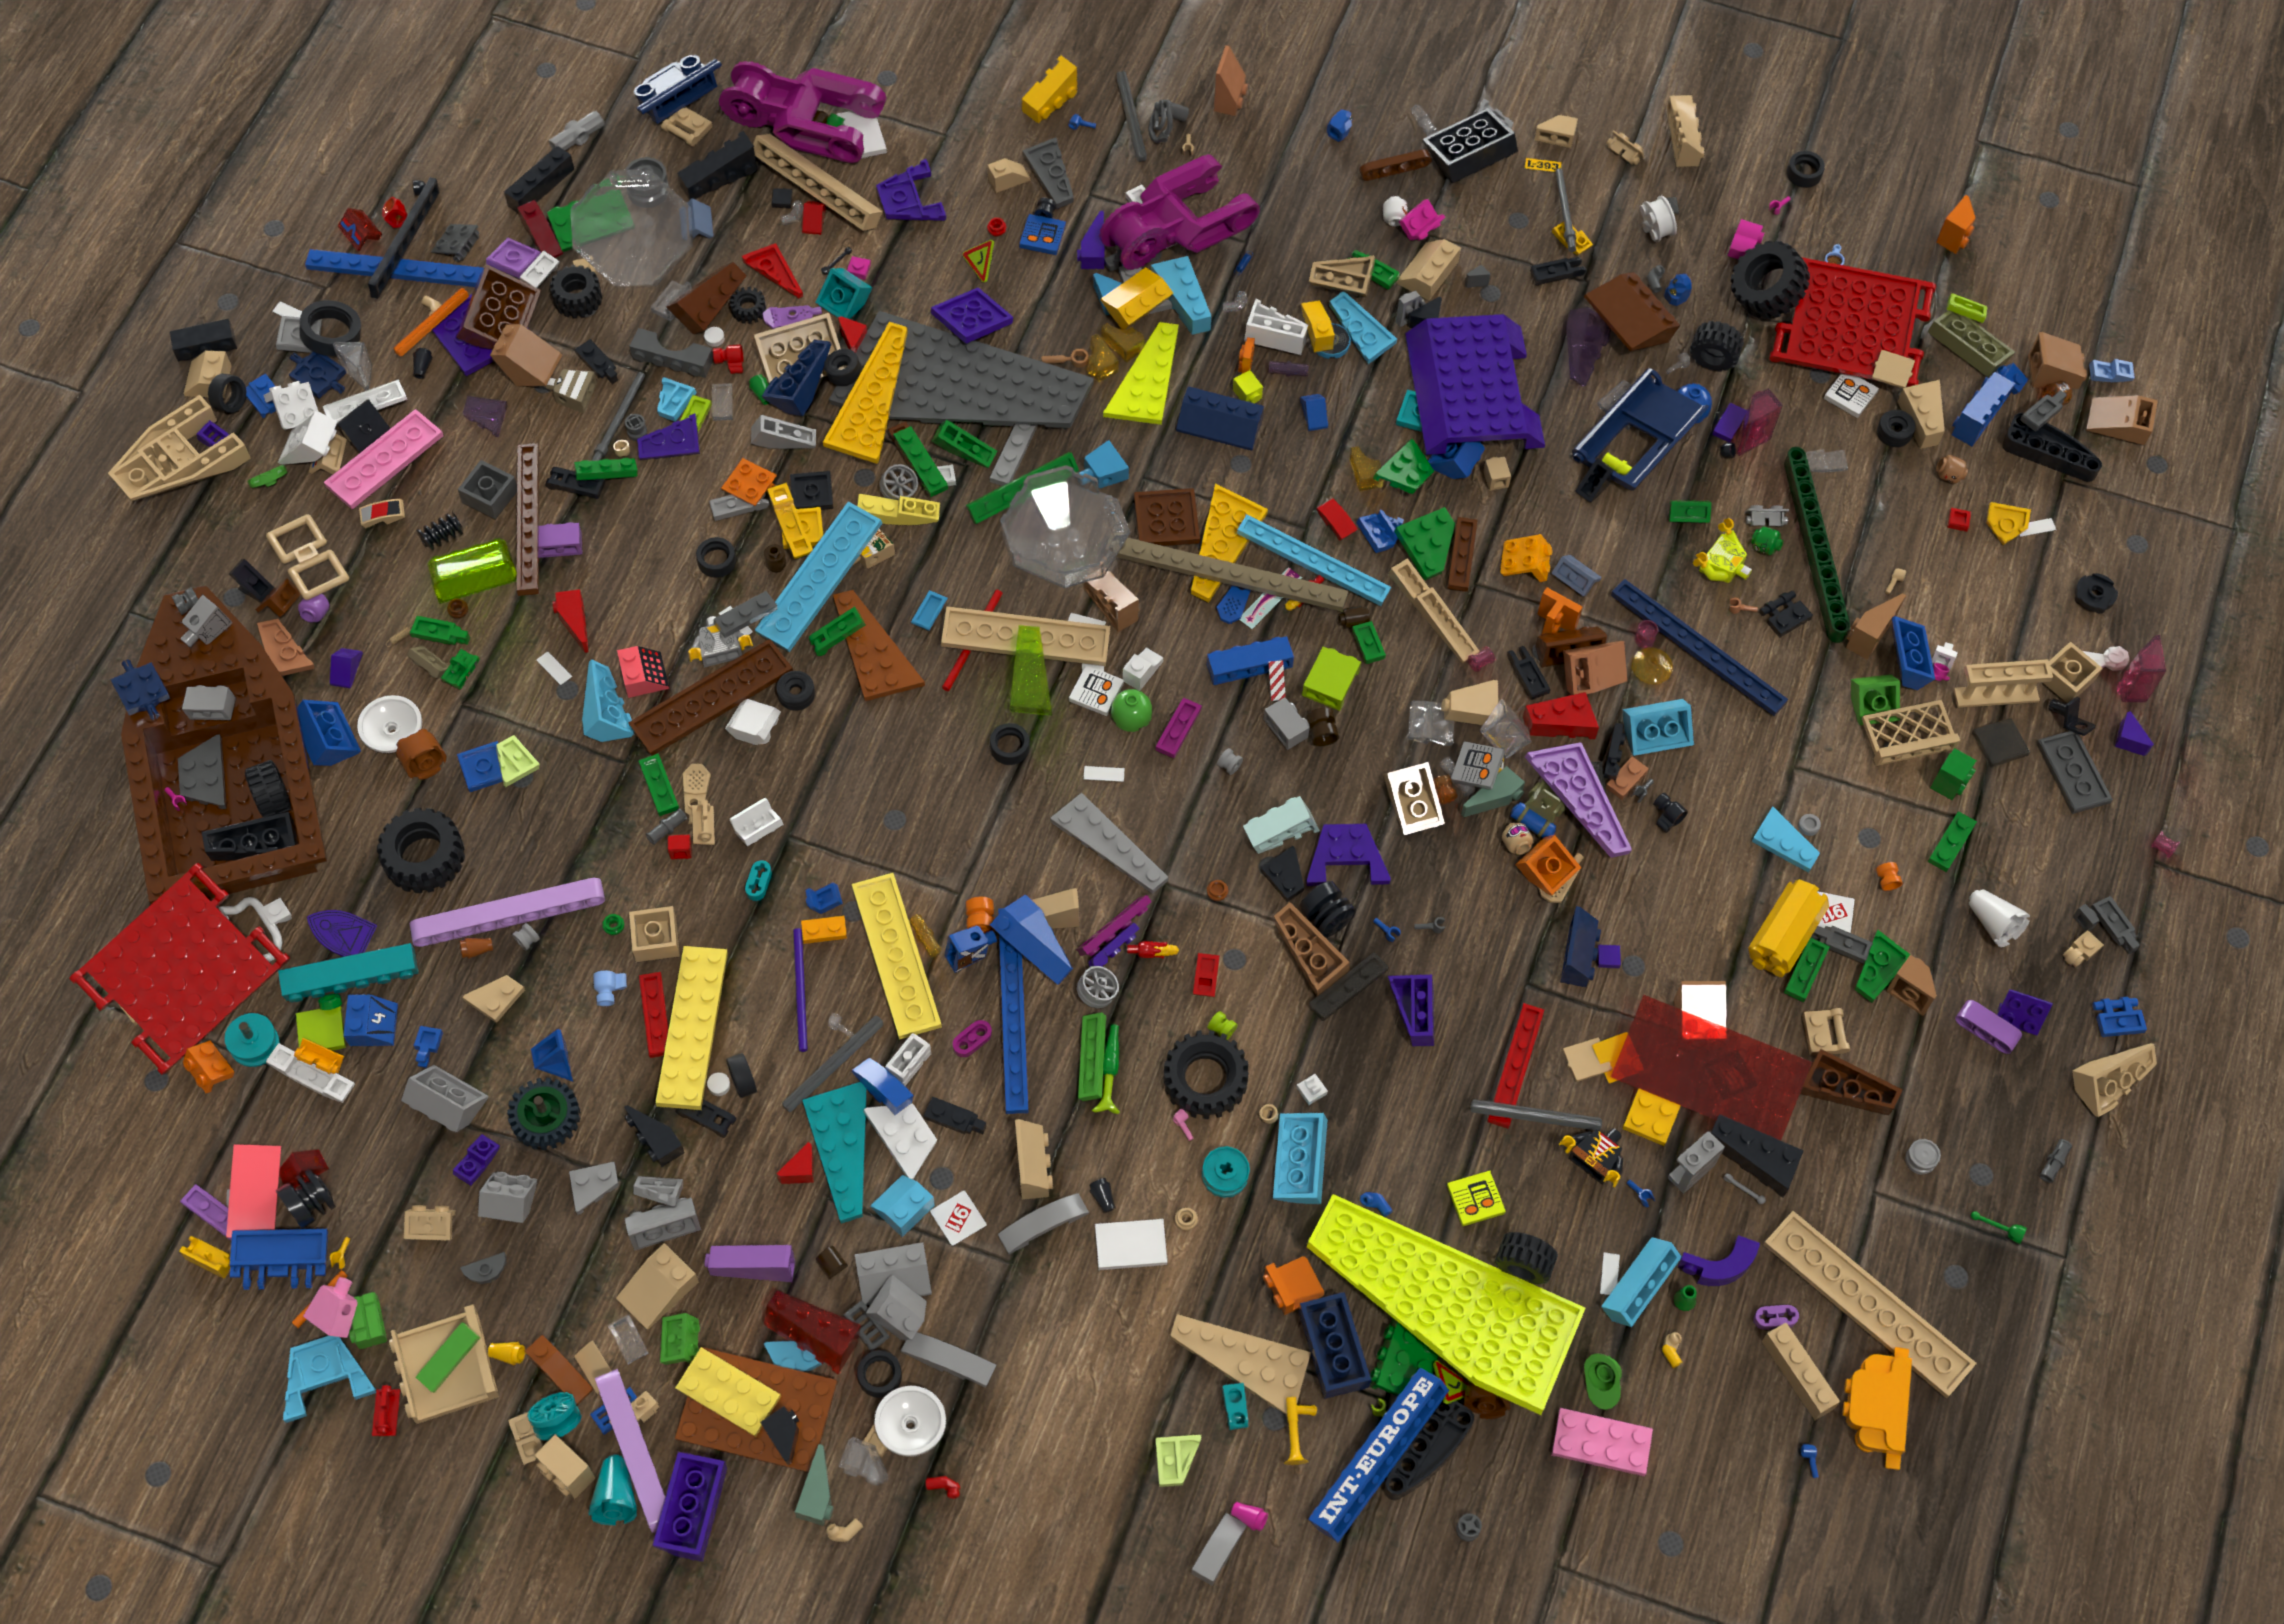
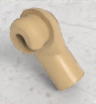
[826,1518,863,1542]

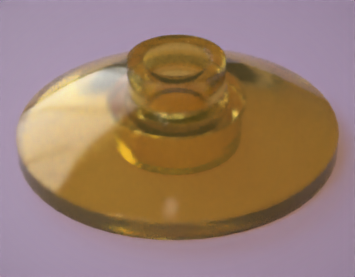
[1631,648,1673,685]

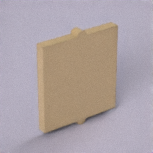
[1872,350,1915,389]
[1563,1037,1613,1082]

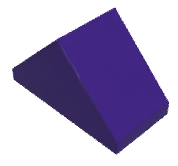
[330,648,363,689]
[2115,711,2154,756]

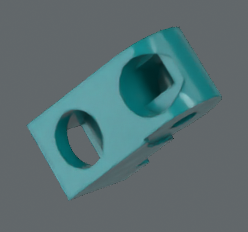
[1222,1383,1248,1430]

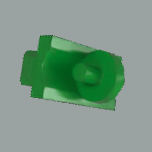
[441,649,480,690]

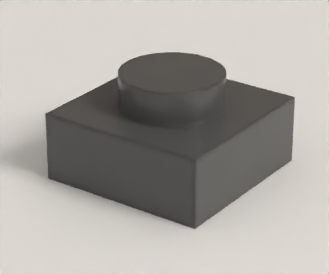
[2073,904,2099,932]

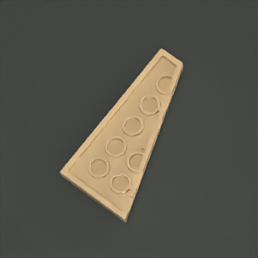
[1170,1314,1311,1417]

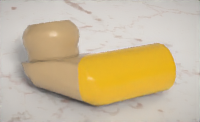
[1662,1332,1683,1368]

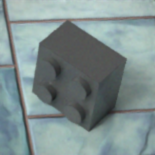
[458,460,517,519]

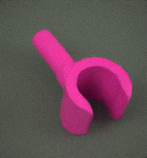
[1769,196,1791,215]
[165,787,187,811]

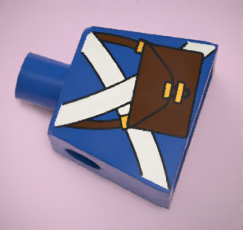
[944,926,997,973]

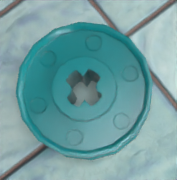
[1201,1146,1250,1198]
[527,1392,582,1440]

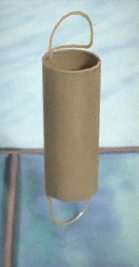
[386,625,413,647]

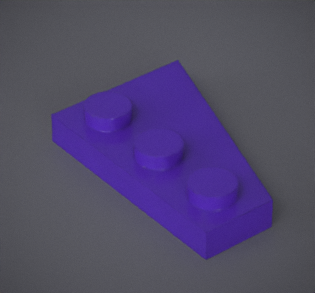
[637,413,700,460]

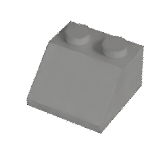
[866,1275,927,1340]

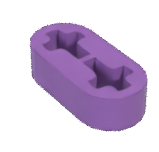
[1754,1305,1799,1330]

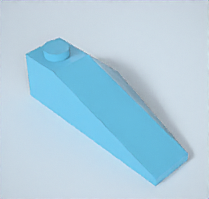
[582,659,634,742]

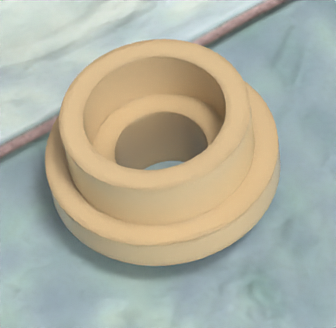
[1175,1208,1198,1230]

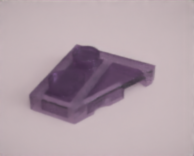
[463,396,508,437]

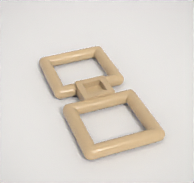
[266,514,349,600]

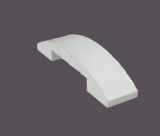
[266,1043,355,1103]

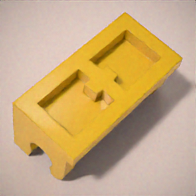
[179,1236,230,1279]

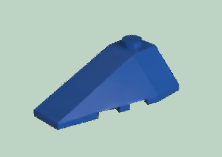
[990,895,1073,985]

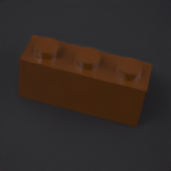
[1535,626,1607,668]

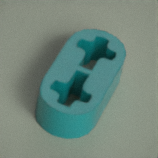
[745,860,772,901]

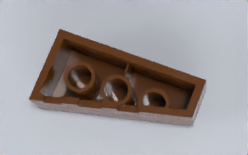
[666,262,747,334]
[1798,1049,1903,1116]

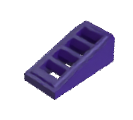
[196,420,229,448]

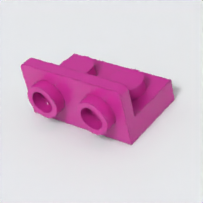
[1398,199,1445,241]

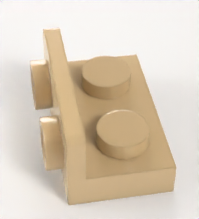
[404,1205,455,1240]

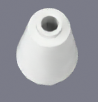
[1969,889,2030,947]

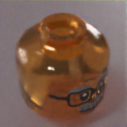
[2042,380,2072,406]

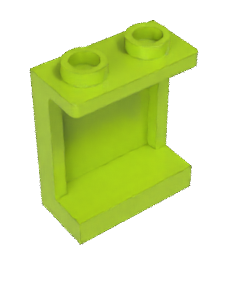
[1302,647,1361,711]

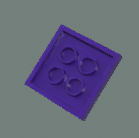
[931,288,1013,343]

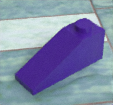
[1077,211,1104,269]

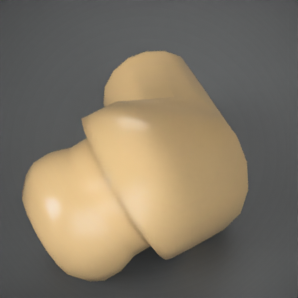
[422,296,441,316]

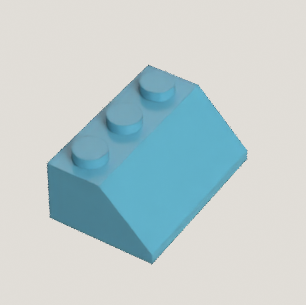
[1623,699,1694,756]

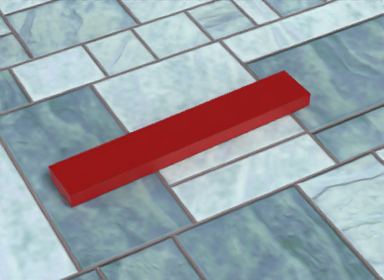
[1487,1003,1544,1129]

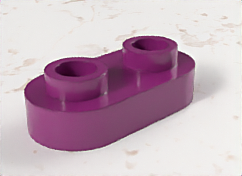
[953,1020,992,1057]

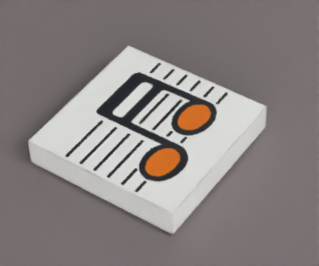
[1824,374,1879,418]
[1069,665,1124,716]

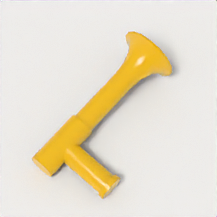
[1284,1397,1317,1465]

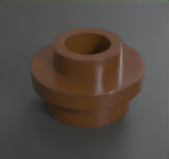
[447,598,468,618]

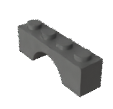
[630,328,714,378]

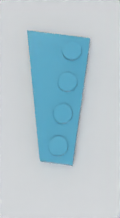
[1329,291,1397,364]

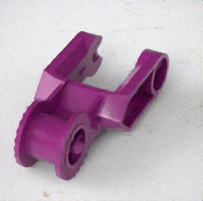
[719,61,887,163]
[1099,154,1260,270]

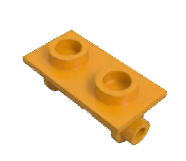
[294,1038,344,1075]

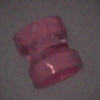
[1635,620,1659,648]

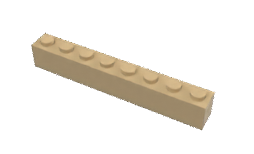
[753,134,883,230]

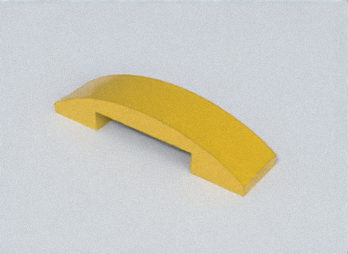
[767,483,813,559]

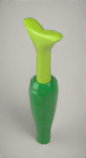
[1092,1025,1120,1114]

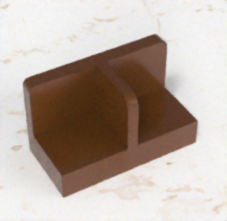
[255,579,301,617]

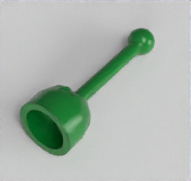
[1971,1211,2027,1244]

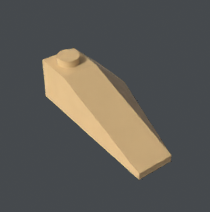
[2073,1043,2157,1117]

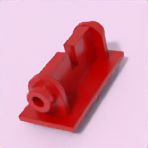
[372,1385,401,1436]

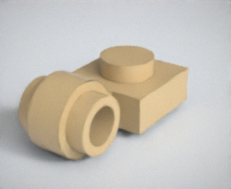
[2063,930,2104,968]

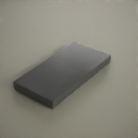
[2037,731,2113,814]

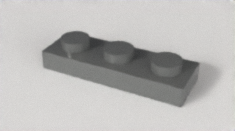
[713,591,777,638]

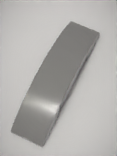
[998,1193,1089,1255]

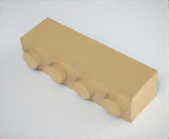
[1762,1323,1840,1420]

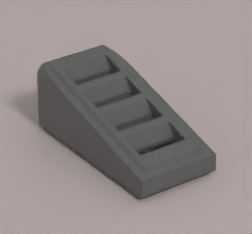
[842,1300,890,1352]

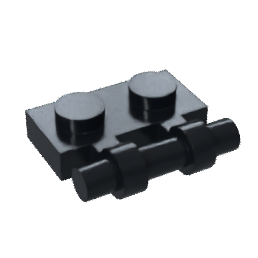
[1759,590,1813,638]

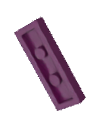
[1155,697,1202,758]

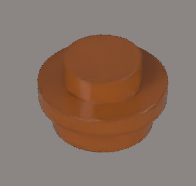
[1207,880,1228,901]

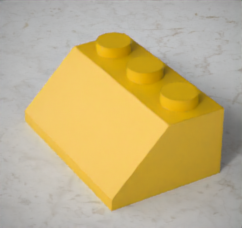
[1100,267,1173,331]

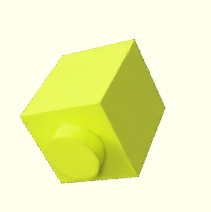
[1233,370,1263,403]

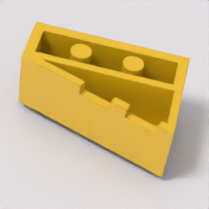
[1022,55,1077,123]

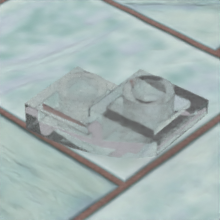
[1806,449,1848,472]

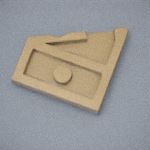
[463,975,525,1023]

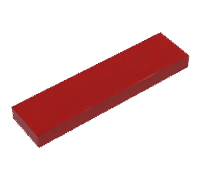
[639,972,669,1058]

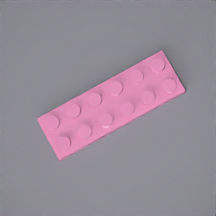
[324,409,444,509]

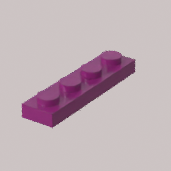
[1076,895,1152,956]

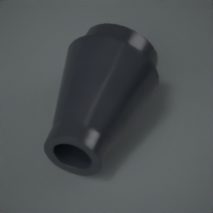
[413,348,433,379]
[1089,1178,1116,1213]

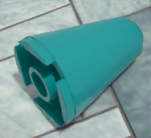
[588,1455,637,1526]

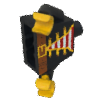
[1559,1128,1623,1188]

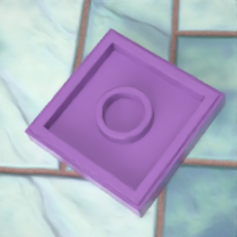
[486,238,541,279]

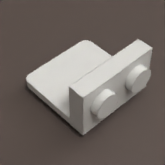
[264,381,318,430]

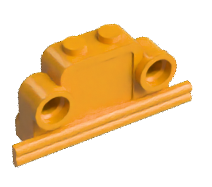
[1842,1347,1912,1470]

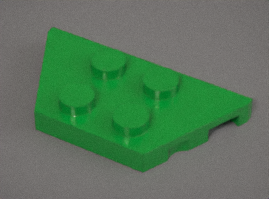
[1373,439,1434,494]

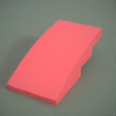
[226,1144,281,1237]

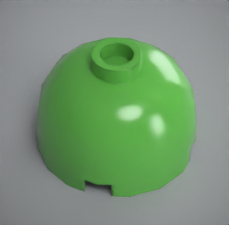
[1111,689,1152,732]

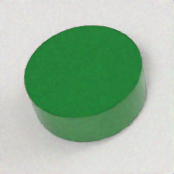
[318,994,342,1010]

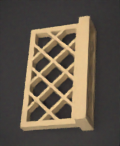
[1862,700,1960,766]

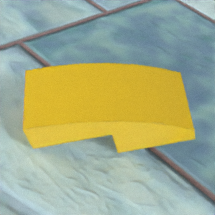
[1551,221,1593,255]

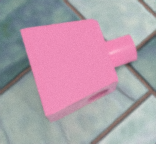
[303,1277,358,1338]

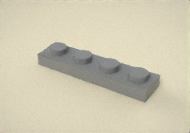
[990,424,1038,486]

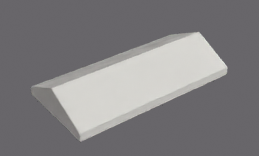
[322,380,407,422]

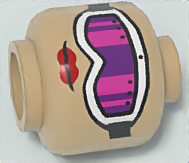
[1502,823,1533,855]

